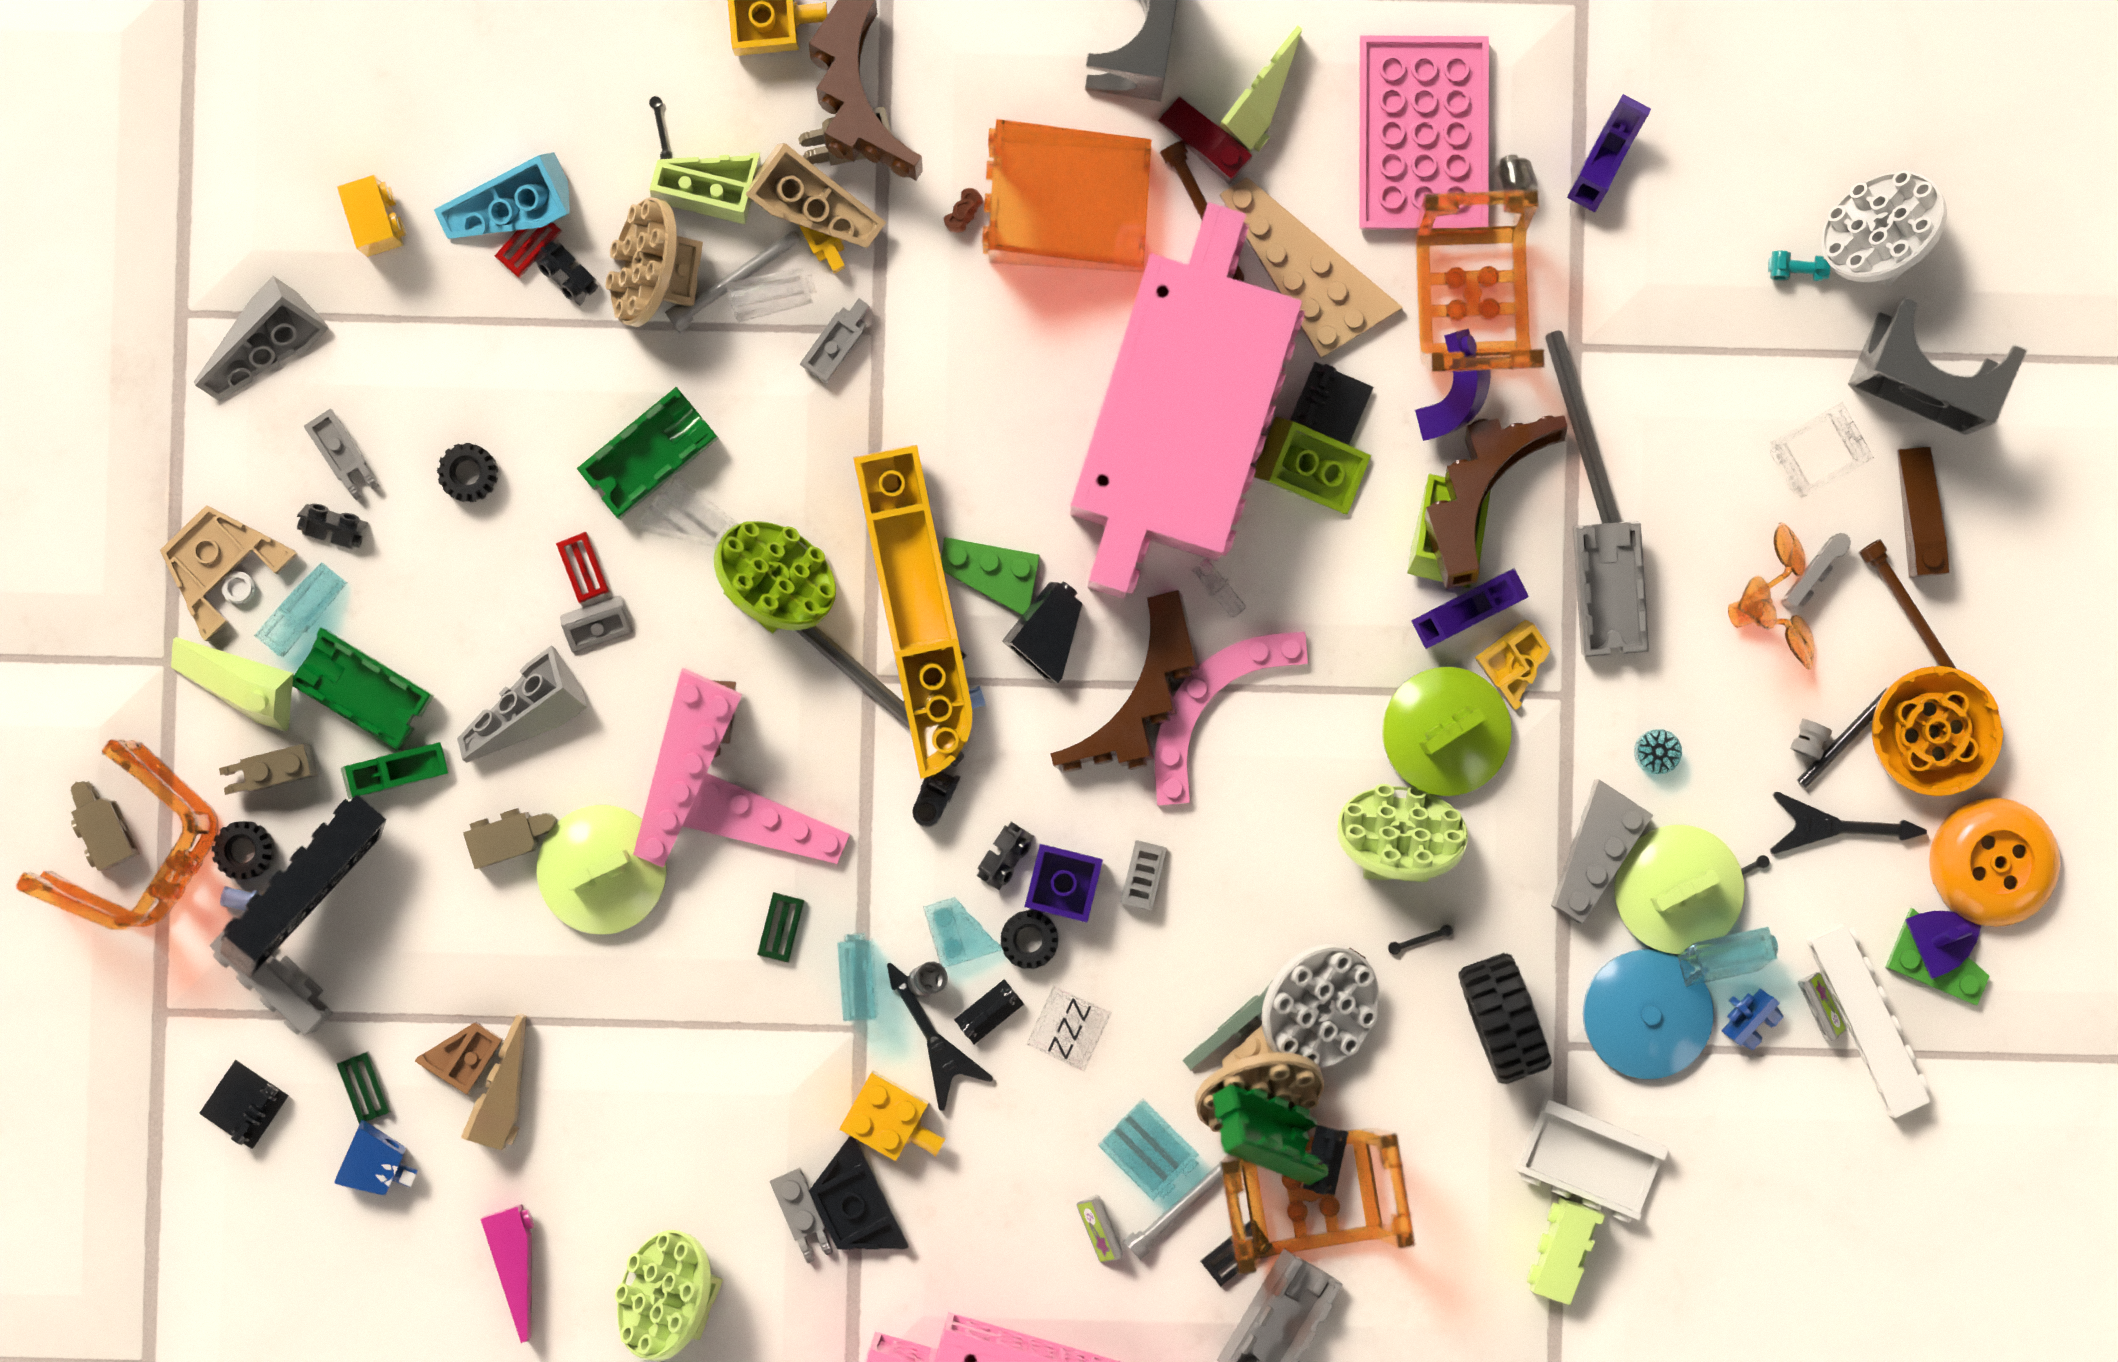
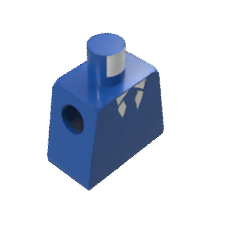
[334,1120,418,1195]

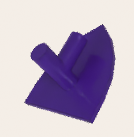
[1905,910,1981,979]

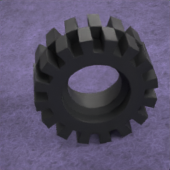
[437,443,498,502]
[211,821,275,880]
[1000,910,1058,969]

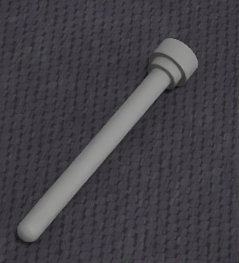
[665,232,800,333]
[1123,1155,1242,1260]

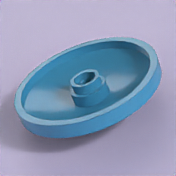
[1582,949,1713,1079]

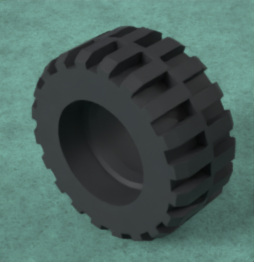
[1458,953,1552,1084]

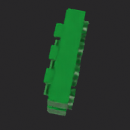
[576,387,719,520]
[292,627,435,750]
[1212,1084,1328,1185]

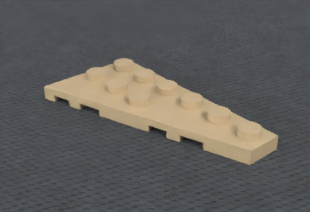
[1219,177,1403,359]

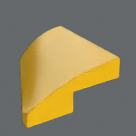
[1474,620,1551,710]

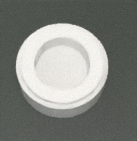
[221,571,256,604]

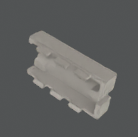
[1573,521,1649,657]
[209,932,333,1035]
[1217,1249,1343,1362]

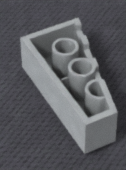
[1551,779,1653,924]

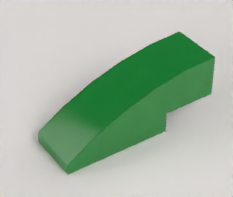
[340,742,448,800]

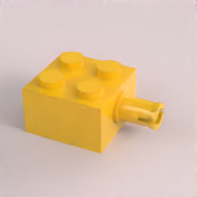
[728,0,828,56]
[839,1070,945,1161]

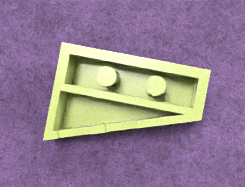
[649,153,761,224]
[1527,1197,1605,1305]

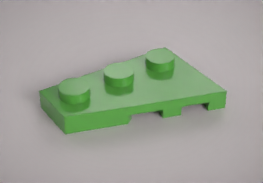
[941,537,1040,615]
[1885,908,1990,1005]

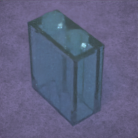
[1677,927,1778,987]
[837,933,879,1021]
[1098,1098,1199,1201]

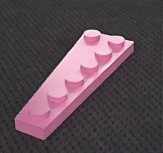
[633,668,742,867]
[682,773,850,864]

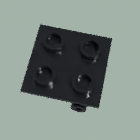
[1290,362,1374,445]
[199,1059,289,1150]

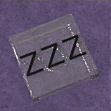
[1026,985,1112,1072]

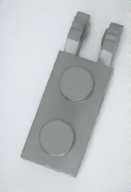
[304,408,379,500]
[1781,533,1851,610]
[769,1167,833,1263]

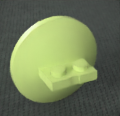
[1337,784,1468,882]
[537,805,667,934]
[1614,825,1744,954]
[615,1230,723,1361]

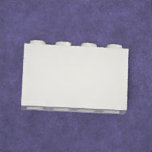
[1516,1097,1669,1223]

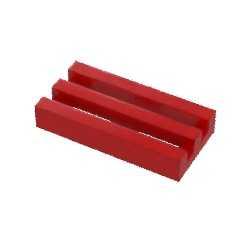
[494,222,562,279]
[556,532,610,604]

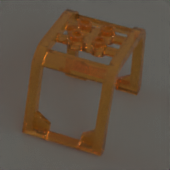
[1415,190,1544,372]
[16,739,219,930]
[1220,1128,1416,1274]

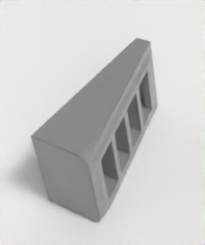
[1120,840,1167,911]

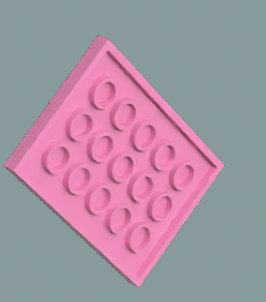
[1359,35,1489,230]

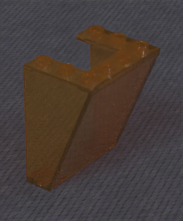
[982,119,1152,272]

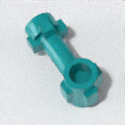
[1768,250,1831,281]

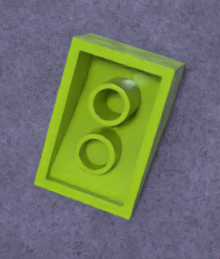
[1254,417,1371,515]
[1407,473,1491,588]

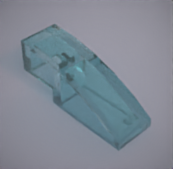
[254,562,347,657]

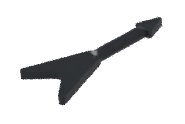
[1770,792,1927,854]
[887,963,993,1111]

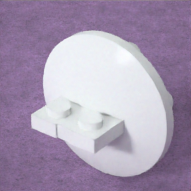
[1821,170,1947,287]
[1262,944,1379,1069]

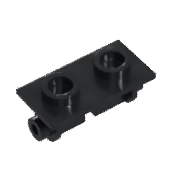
[535,241,599,306]
[297,503,368,549]
[976,821,1034,890]
[954,979,1024,1045]
[1303,1125,1349,1196]

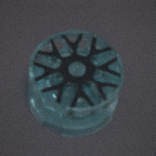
[1634,729,1682,774]

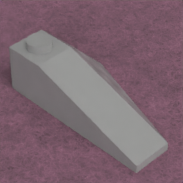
[457,645,587,763]

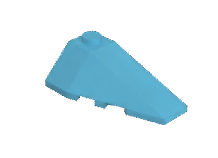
[434,152,570,239]

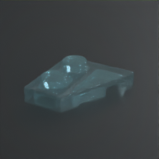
[923,897,1002,968]

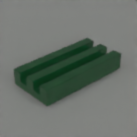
[757,892,805,963]
[337,1051,391,1124]

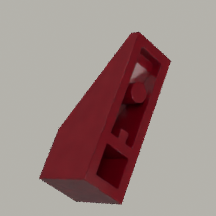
[1158,96,1252,185]

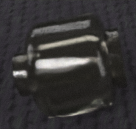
[1492,154,1538,205]

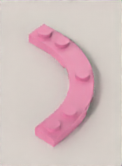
[1154,632,1308,805]

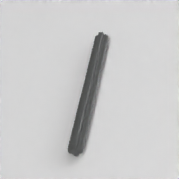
[1545,330,1621,524]
[795,625,964,767]

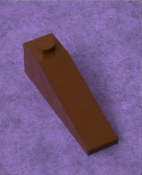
[1897,447,1949,578]

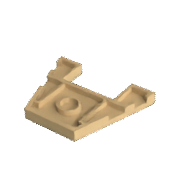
[160,505,298,641]

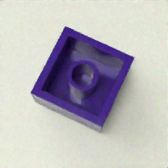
[1024,843,1103,923]

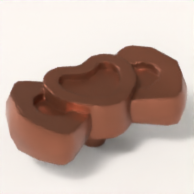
[944,188,983,233]

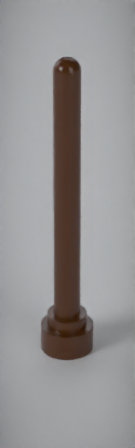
[1160,140,1245,282]
[1858,539,1956,669]

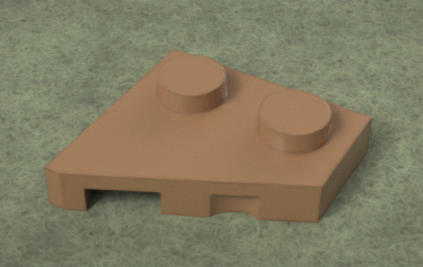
[415,1022,503,1095]

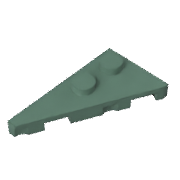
[1182,980,1273,1070]

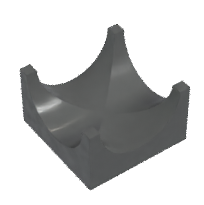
[1085,0,1177,102]
[1848,297,2027,435]

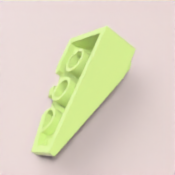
[1220,25,1303,153]
[171,637,293,731]

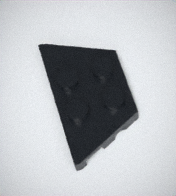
[809,1136,909,1250]

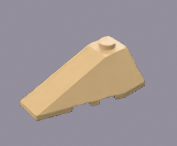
[745,143,886,248]
[461,1013,527,1150]

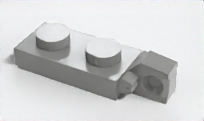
[799,298,870,384]

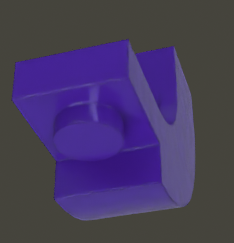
[1567,94,1651,212]
[1415,328,1491,441]
[1411,568,1529,649]

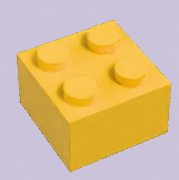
[337,175,406,257]

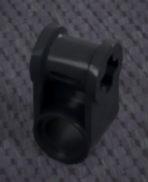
[912,771,961,828]

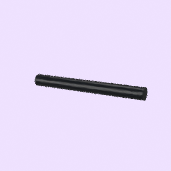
[1797,688,1887,789]

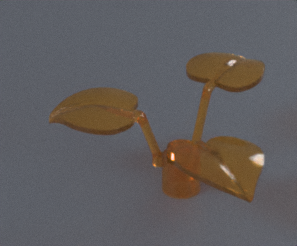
[1728,522,1815,671]

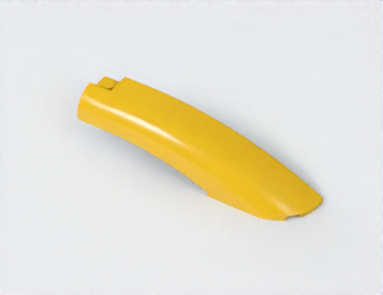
[853,445,972,779]

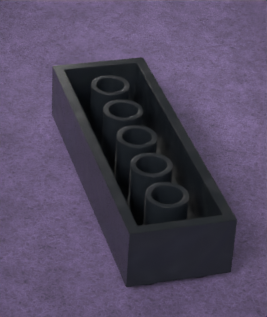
[220,794,387,978]

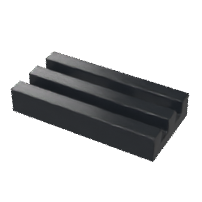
[1200,1220,1271,1287]

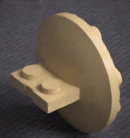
[605,197,703,327]
[1194,1026,1324,1132]

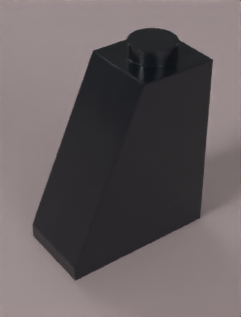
[1002,581,1083,684]

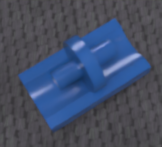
[1721,988,1784,1050]

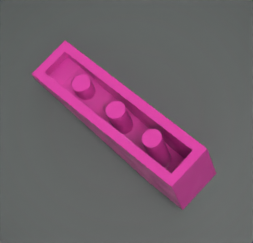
[480,1204,534,1343]

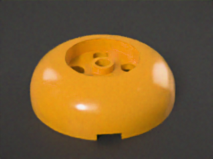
[1872,666,2003,796]
[1929,798,2061,927]

